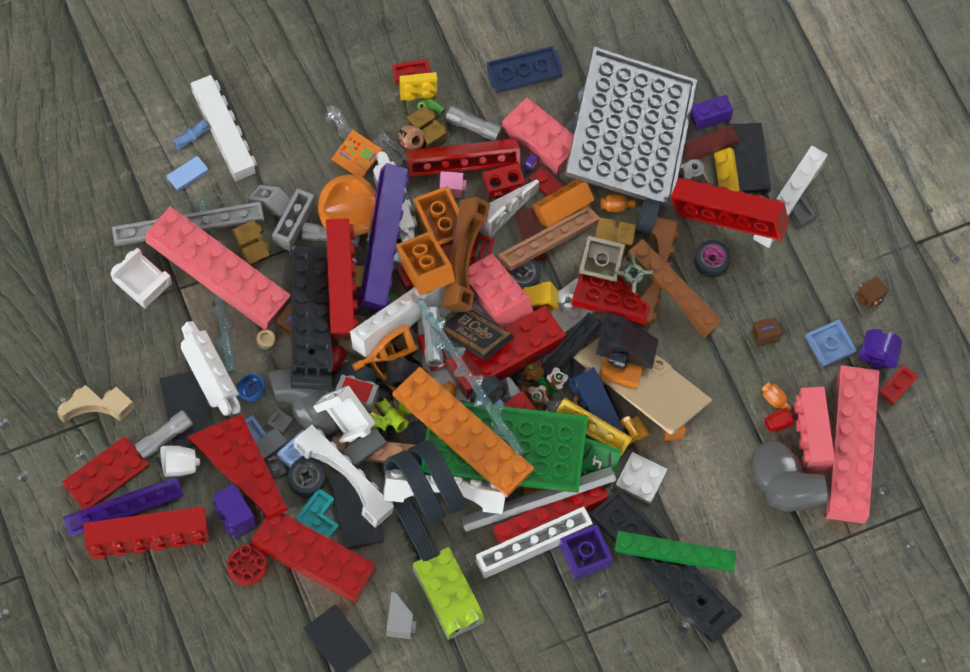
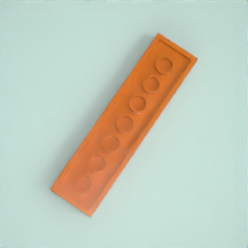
[392,367,534,498]

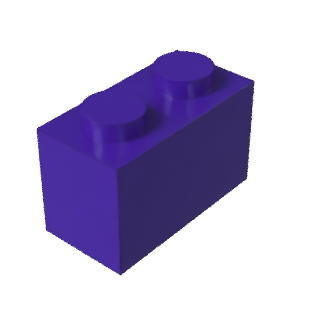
[690,95,733,131]

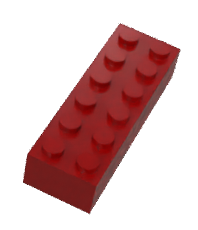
[670,178,790,241]
[326,218,359,340]
[446,305,566,400]
[83,506,210,559]
[251,513,376,604]

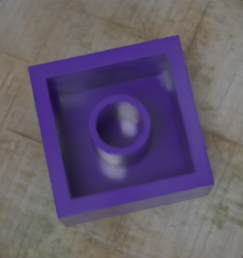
[212,483,256,540]
[559,524,613,581]

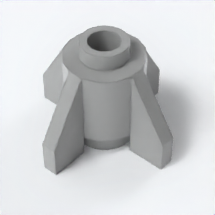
[679,159,711,184]

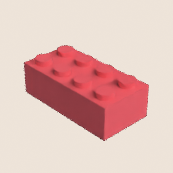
[502,97,573,176]
[469,253,533,328]
[793,387,835,474]

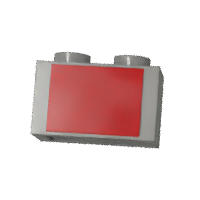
[335,375,379,413]

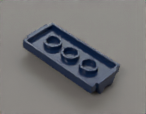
[487,46,563,93]

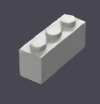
[272,188,315,251]

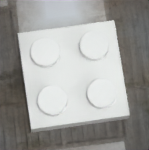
[615,452,667,504]

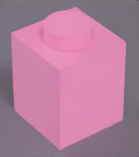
[440,171,467,198]

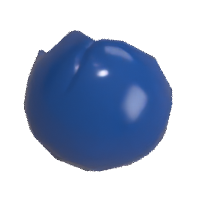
[237,373,266,403]

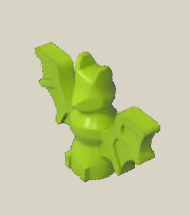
[369,398,411,433]

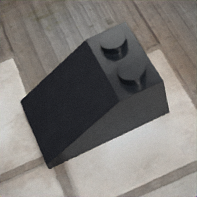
[596,312,659,369]

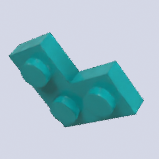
[295,489,339,539]

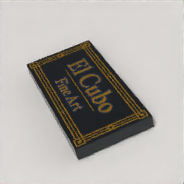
[439,309,513,361]

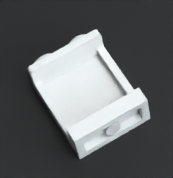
[111,248,172,309]
[313,386,375,443]

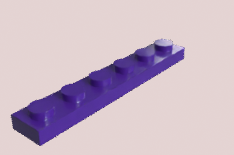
[63,477,183,537]

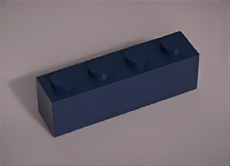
[568,367,625,442]

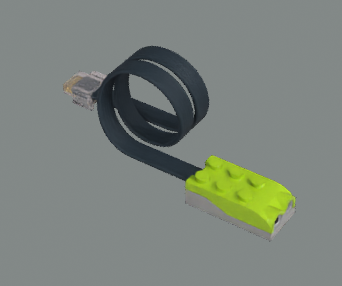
[384,399,484,640]

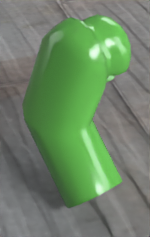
[417,99,446,116]

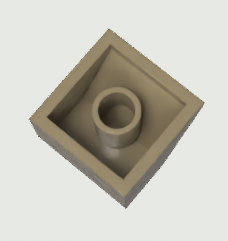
[579,236,625,282]

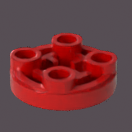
[227,544,267,586]

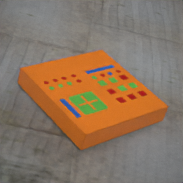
[331,130,383,178]

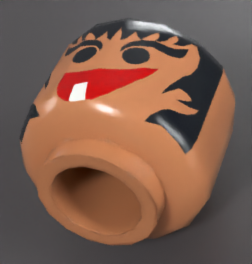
[397,125,424,150]

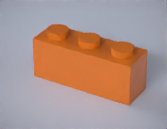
[532,179,595,227]

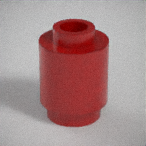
[331,344,347,374]
[764,408,795,433]

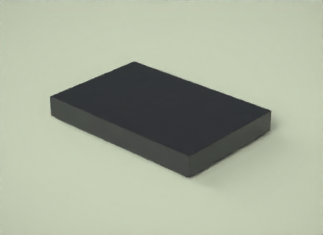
[303,605,372,672]

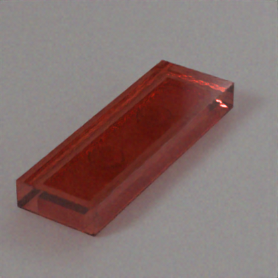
[683,125,739,162]
[516,207,547,262]

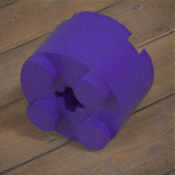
[859,329,902,371]

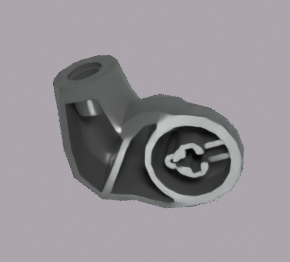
[268,366,341,438]
[752,440,827,512]

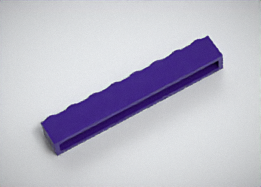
[358,163,409,312]

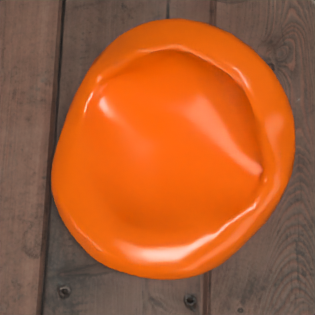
[318,175,376,235]

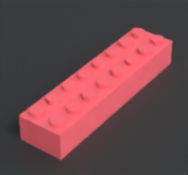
[146,206,291,330]
[826,366,879,524]

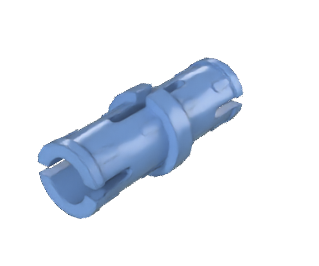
[172,120,209,150]

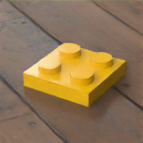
[399,72,437,101]

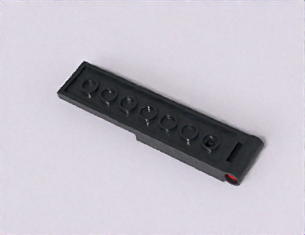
[291,246,332,390]
[590,489,742,643]

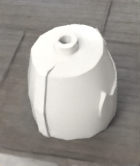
[160,446,200,477]

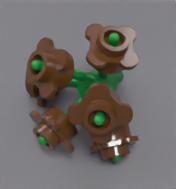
[517,360,569,411]

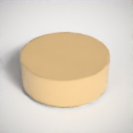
[256,329,276,350]

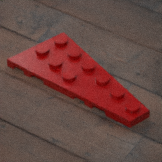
[187,414,287,519]

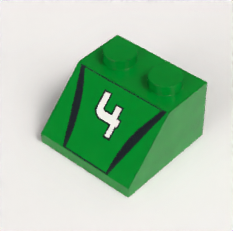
[581,438,622,484]

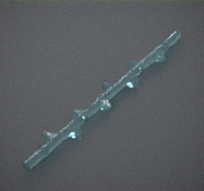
[198,199,235,374]
[415,298,524,456]

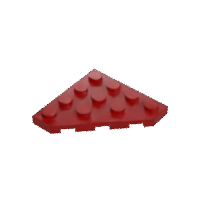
[571,272,650,324]

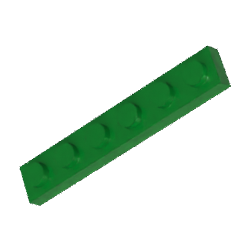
[615,531,737,572]

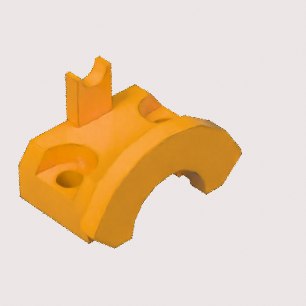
[620,416,650,445]

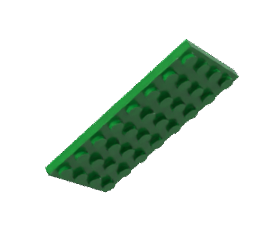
[421,402,588,493]

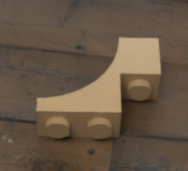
[57,385,134,423]

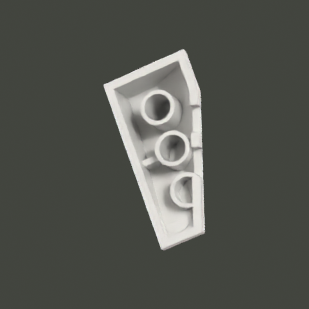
[479,179,539,238]

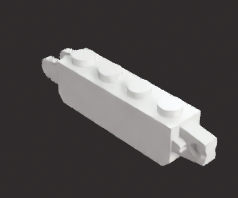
[373,151,417,242]
[181,321,240,416]

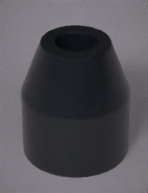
[608,353,629,370]

